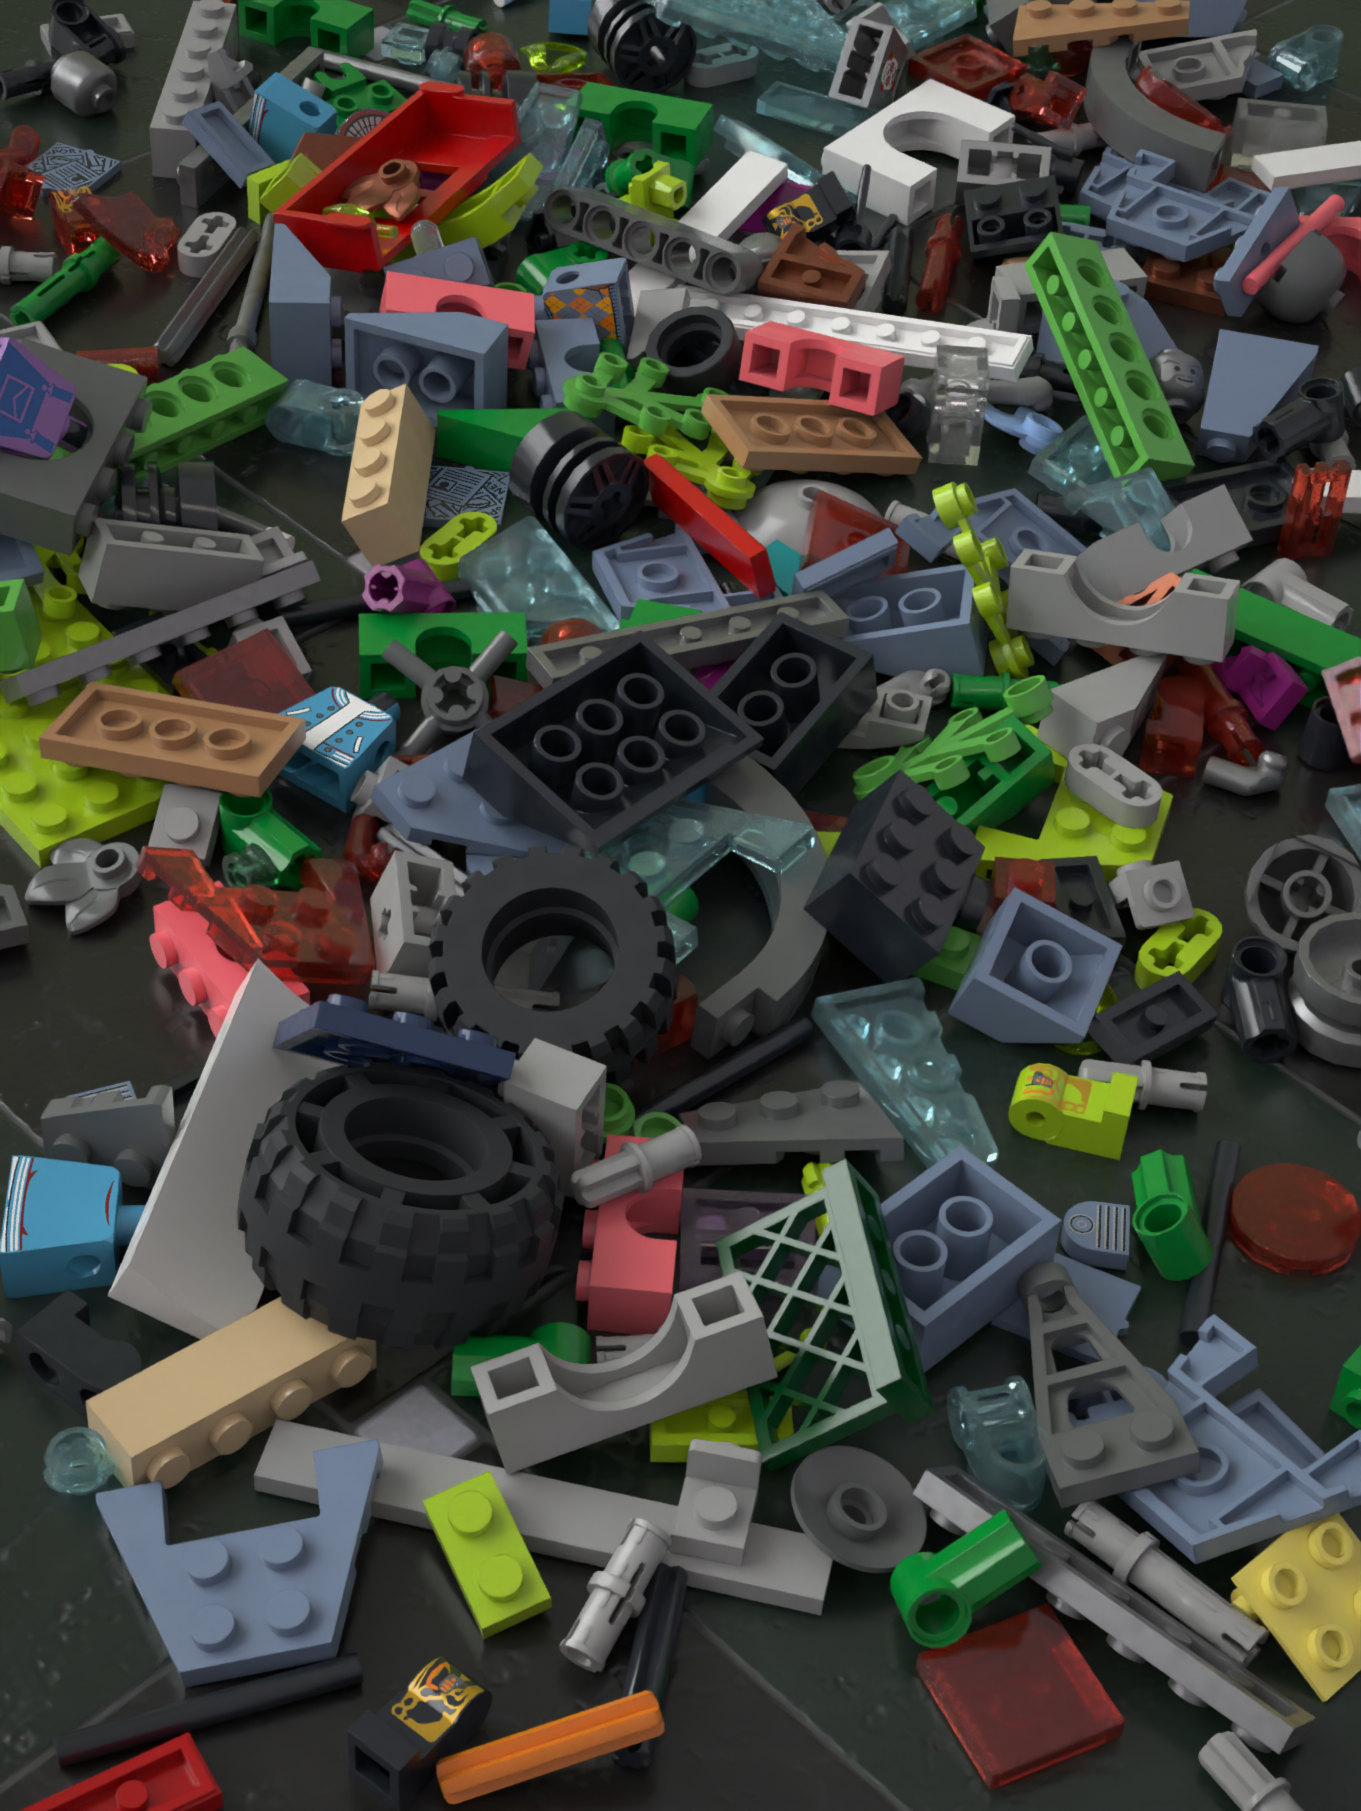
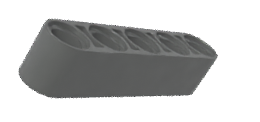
[543,187,763,294]

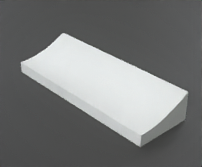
[108,958,340,1339]

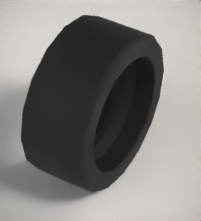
[645,306,743,397]

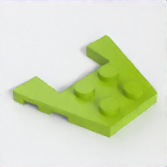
[974,725,1173,882]

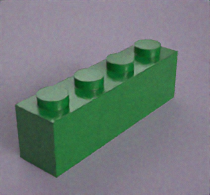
[1191,568,1361,709]

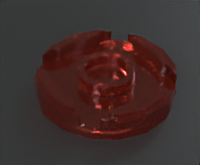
[1229,1163,1361,1276]

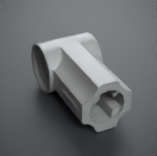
[1241,558,1354,631]

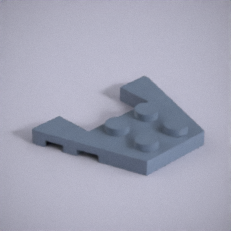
[1078,146,1258,222]
[1105,149,1295,262]
[894,488,1087,666]
[592,508,783,623]
[1116,1314,1361,1564]
[96,1439,383,1688]

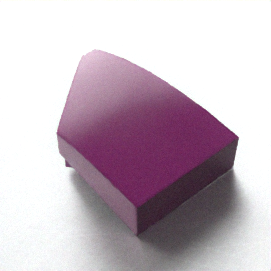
[1209,645,1309,731]

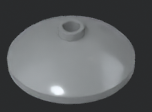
[734,479,884,564]

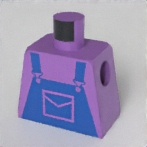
[0,337,88,460]

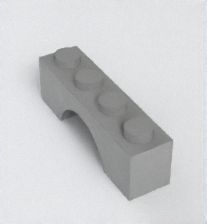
[1006,549,1240,665]
[471,1271,778,1474]

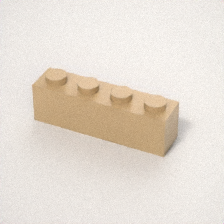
[341,384,436,568]
[86,1296,377,1489]

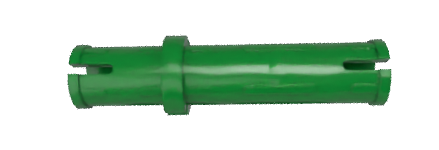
[9,236,121,326]

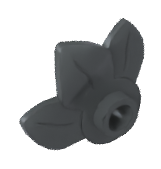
[25,838,143,936]

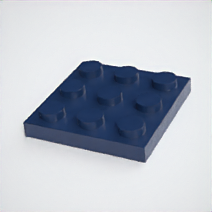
[272,994,516,1087]

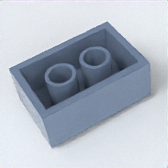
[817,1145,1062,1373]

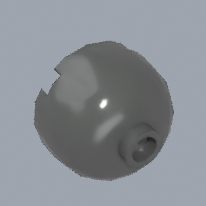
[1255,229,1346,324]
[1244,834,1361,955]

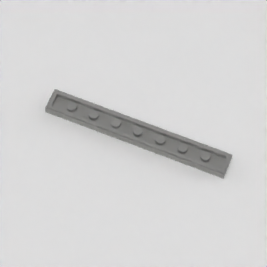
[254,1419,834,1615]

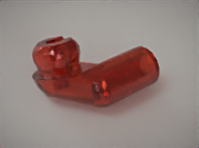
[0,125,41,174]

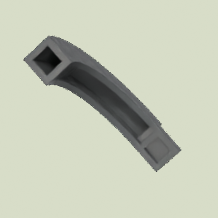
[1084,34,1226,193]
[690,756,827,1060]

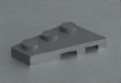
[678,1080,904,1166]

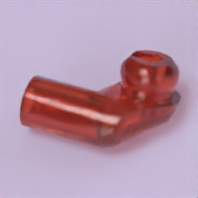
[343,814,398,883]

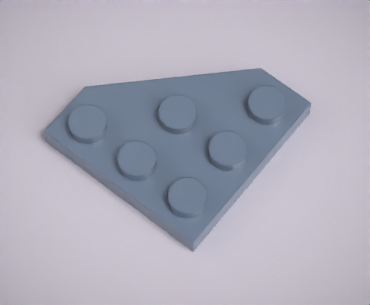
[370,726,616,860]

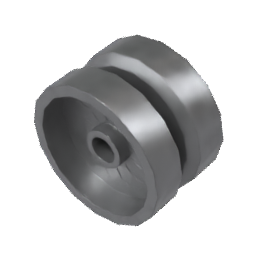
[1287,912,1361,1068]

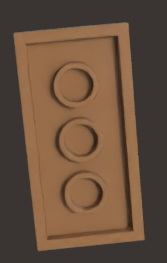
[701,394,922,477]
[39,682,306,798]

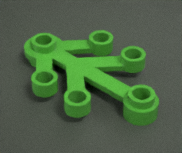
[562,352,728,440]
[853,675,1054,801]

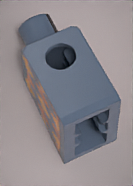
[534,258,635,361]

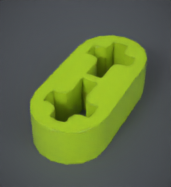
[420,512,497,581]
[1134,908,1223,990]

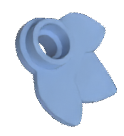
[978,397,1063,456]

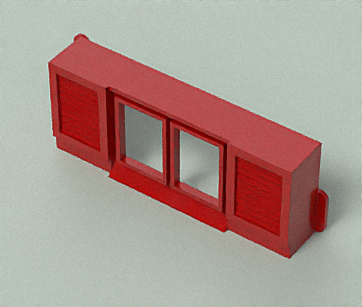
[272,81,522,273]

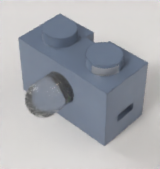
[383,220,495,287]

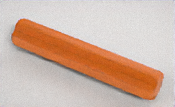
[436,1690,665,1804]

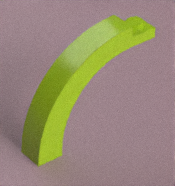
[258,153,543,264]

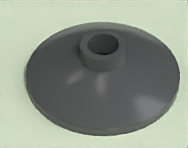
[791,1445,927,1573]

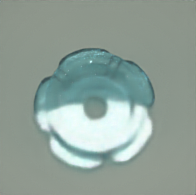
[426,46,463,83]
[43,1427,115,1496]

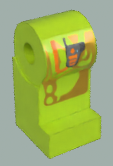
[1008,1063,1139,1161]

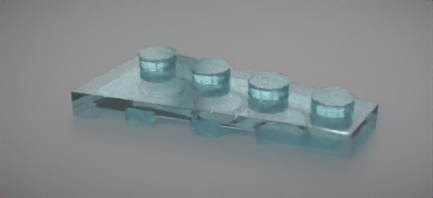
[811,977,999,1169]

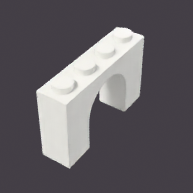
[821,79,1015,226]

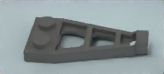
[1017,1262,1201,1508]

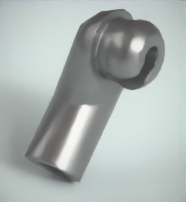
[1202,751,1289,796]

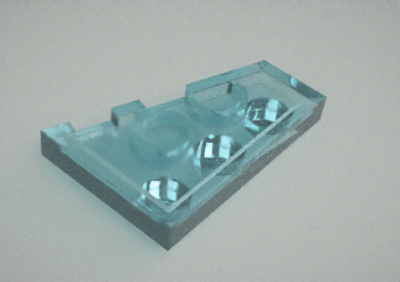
[468,82,583,223]

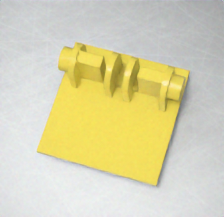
[1231,1513,1361,1702]

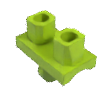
[619,161,687,248]

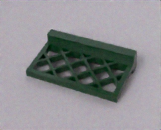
[716,1158,935,1472]

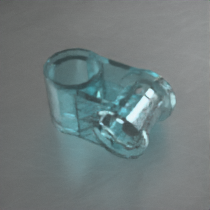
[1266,25,1344,92]
[265,379,363,457]
[947,1375,1051,1513]

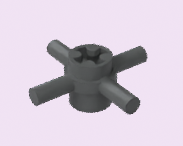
[382,630,518,766]

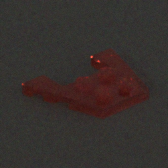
[135,846,375,985]

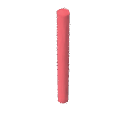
[1241,194,1345,295]

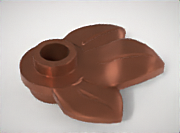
[340,159,421,222]

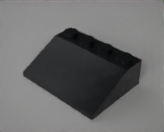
[462,630,764,855]

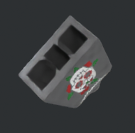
[828,16,908,110]

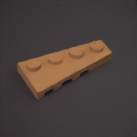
[1013,0,1190,57]

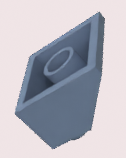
[948,887,1123,1043]

